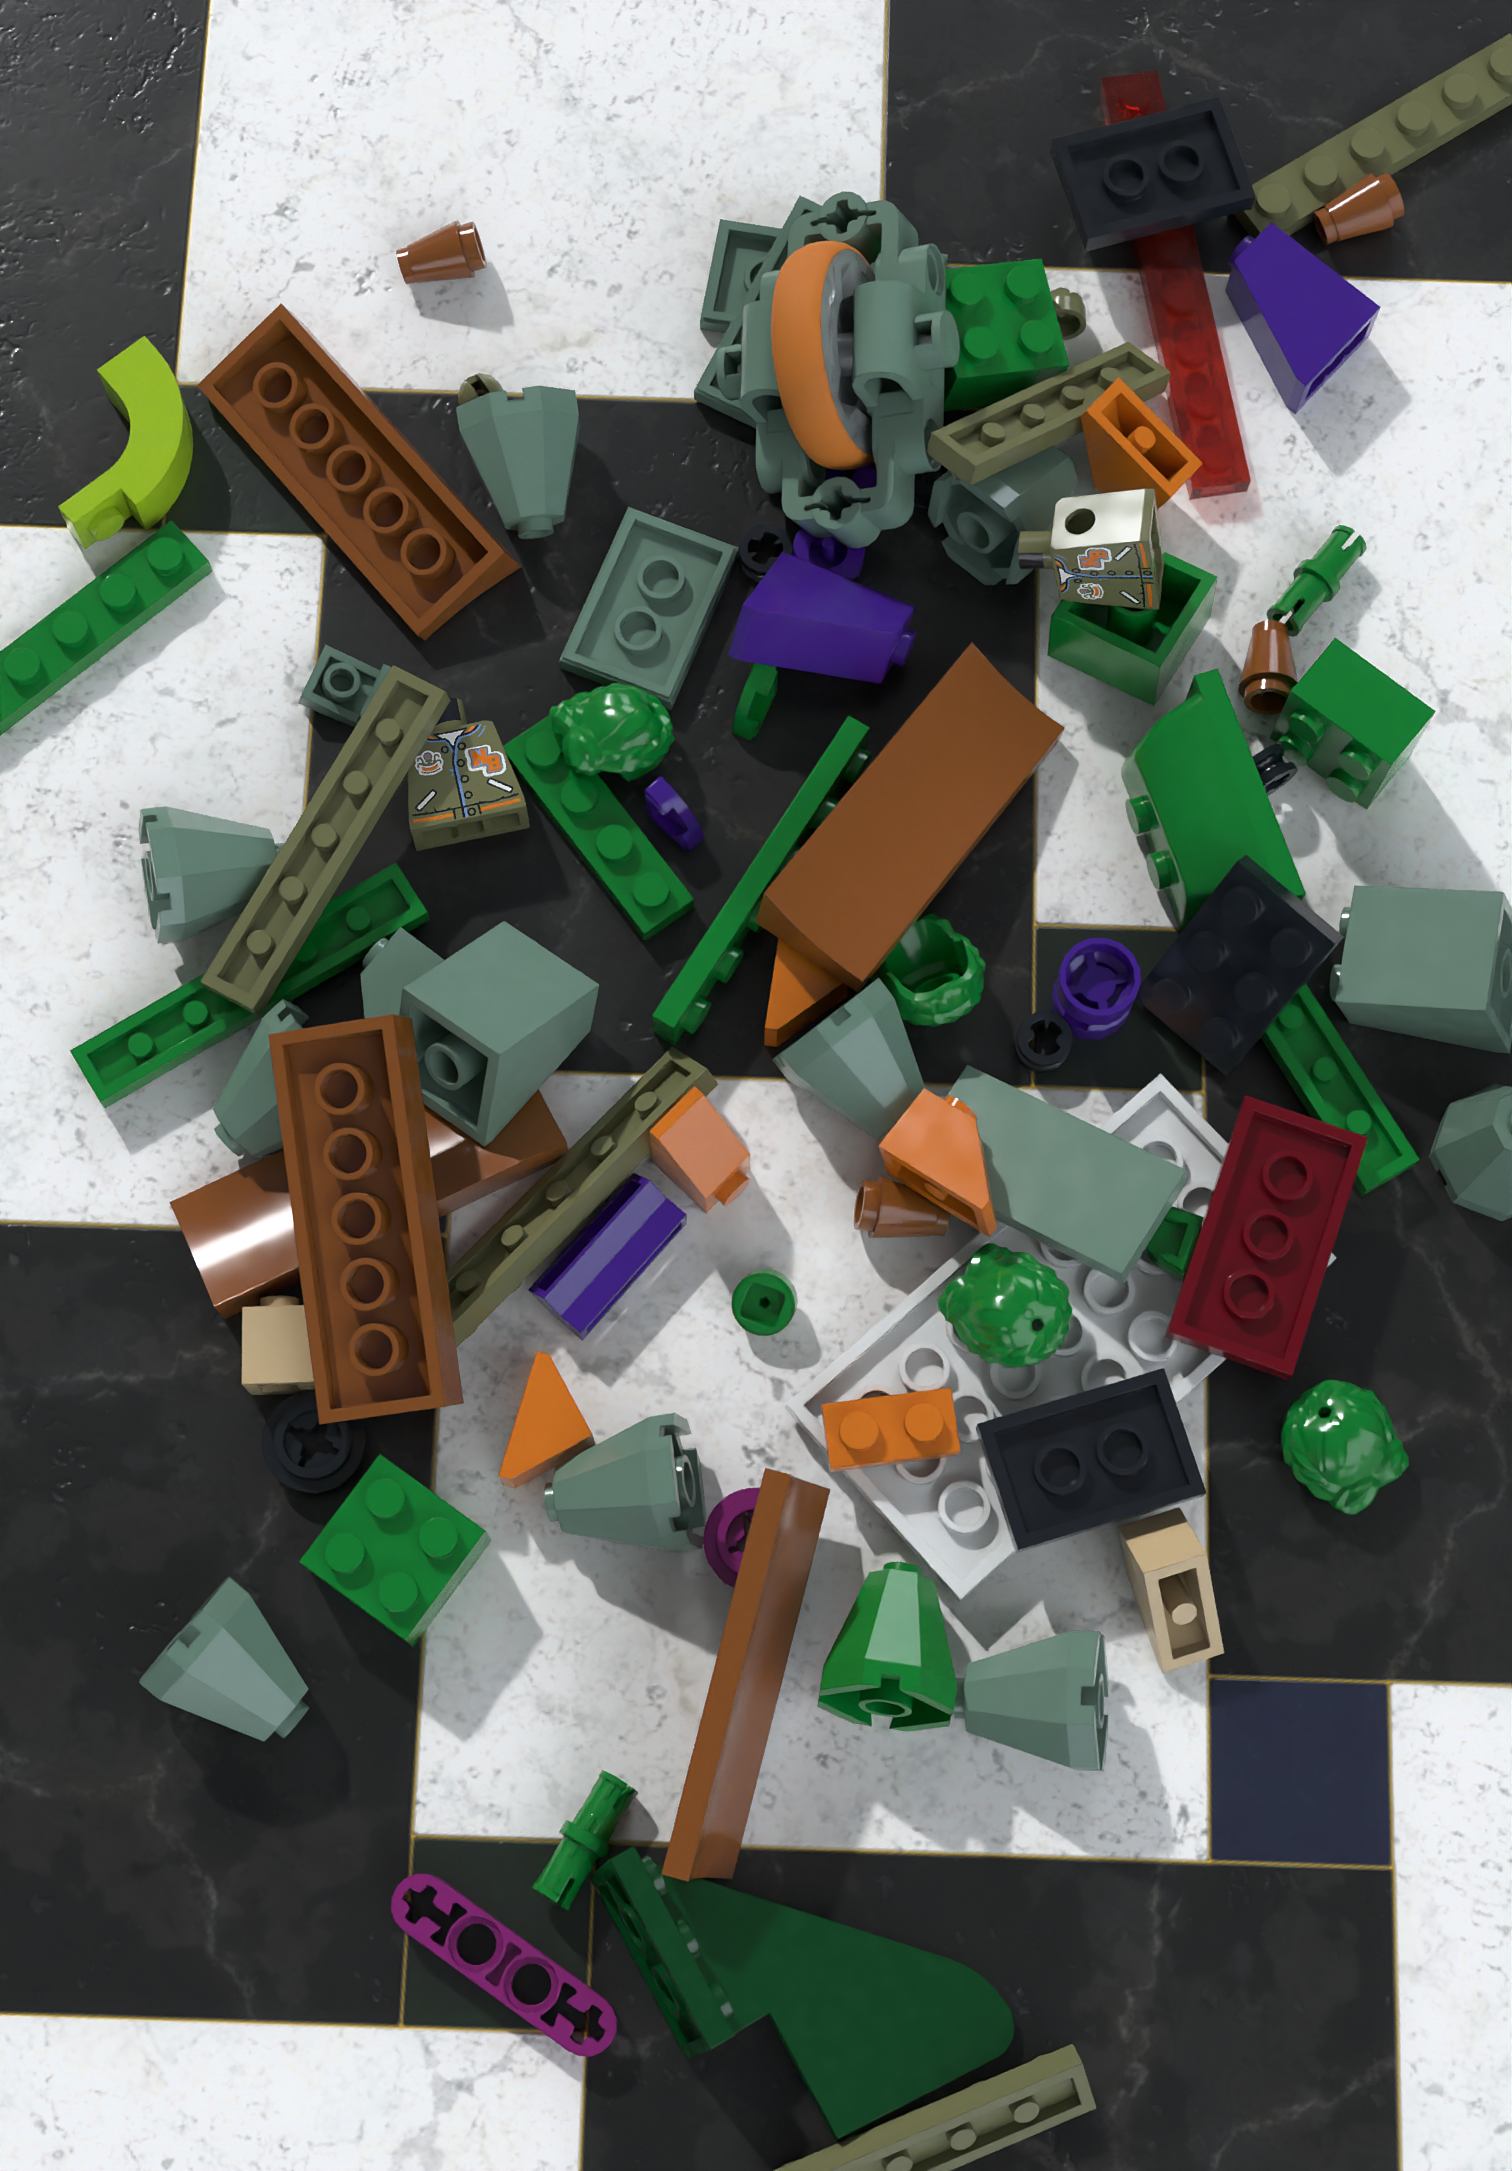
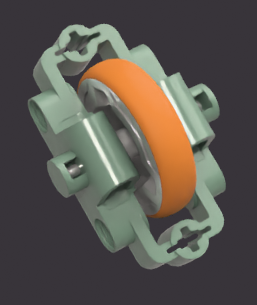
[715,191,960,548]

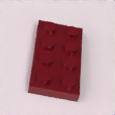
[1164,1095,1368,1380]

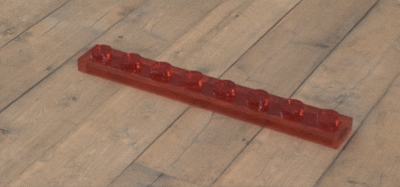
[1099,70,1251,500]

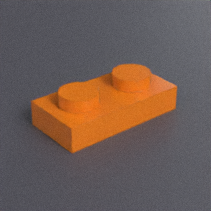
[821,1387,961,1472]

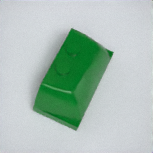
[1121,668,1306,931]

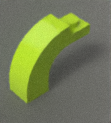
[58,336,193,550]

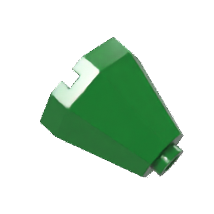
[817,1562,957,1732]

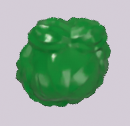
[549,683,675,782]
[870,914,986,1027]
[937,1243,1072,1368]
[1281,1380,1409,1515]

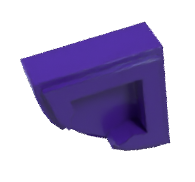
[645,776,704,852]

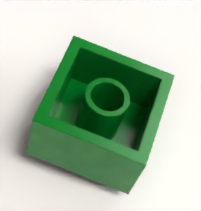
[944,259,1070,411]
[1047,552,1218,706]
[1270,638,1436,810]
[299,1454,492,1647]

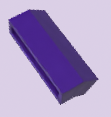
[528,1173,687,1341]

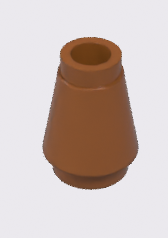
[1312,172,1404,245]
[396,220,487,284]
[1238,620,1298,715]
[854,1176,950,1238]

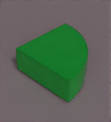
[732,663,778,741]
[1145,1206,1204,1281]

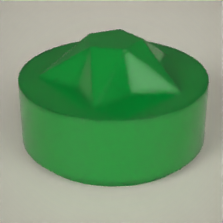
[731,1269,798,1336]

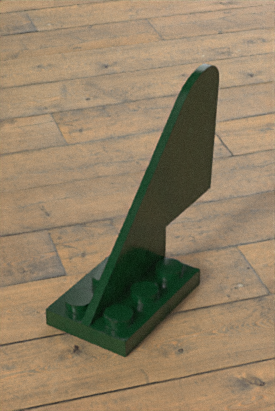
[589,1846,1014,2140]

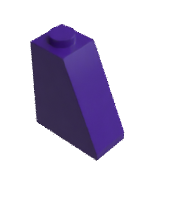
[1225,222,1381,414]
[728,552,917,684]

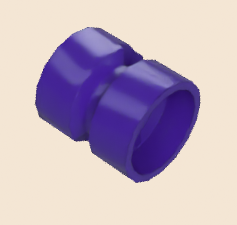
[1051,938,1141,1040]

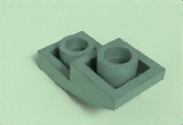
[299,644,392,727]

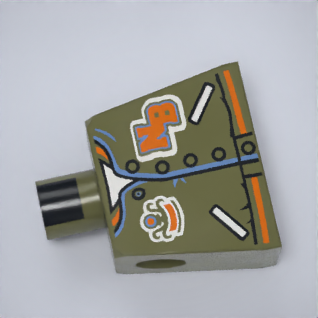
[1018,489,1165,609]
[408,698,530,851]

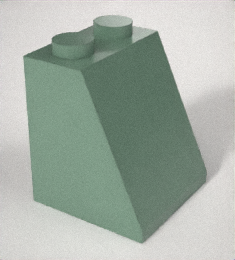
[1330,885,1512,1054]
[399,921,599,1147]

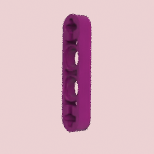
[391,1874,618,2056]

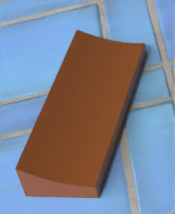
[197,303,522,641]
[756,642,1065,993]
[268,1014,464,1424]
[169,1089,568,1319]
[661,1468,830,1882]

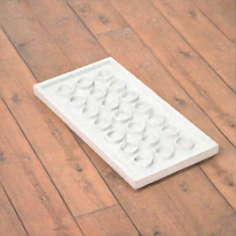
[785,1074,1336,1602]

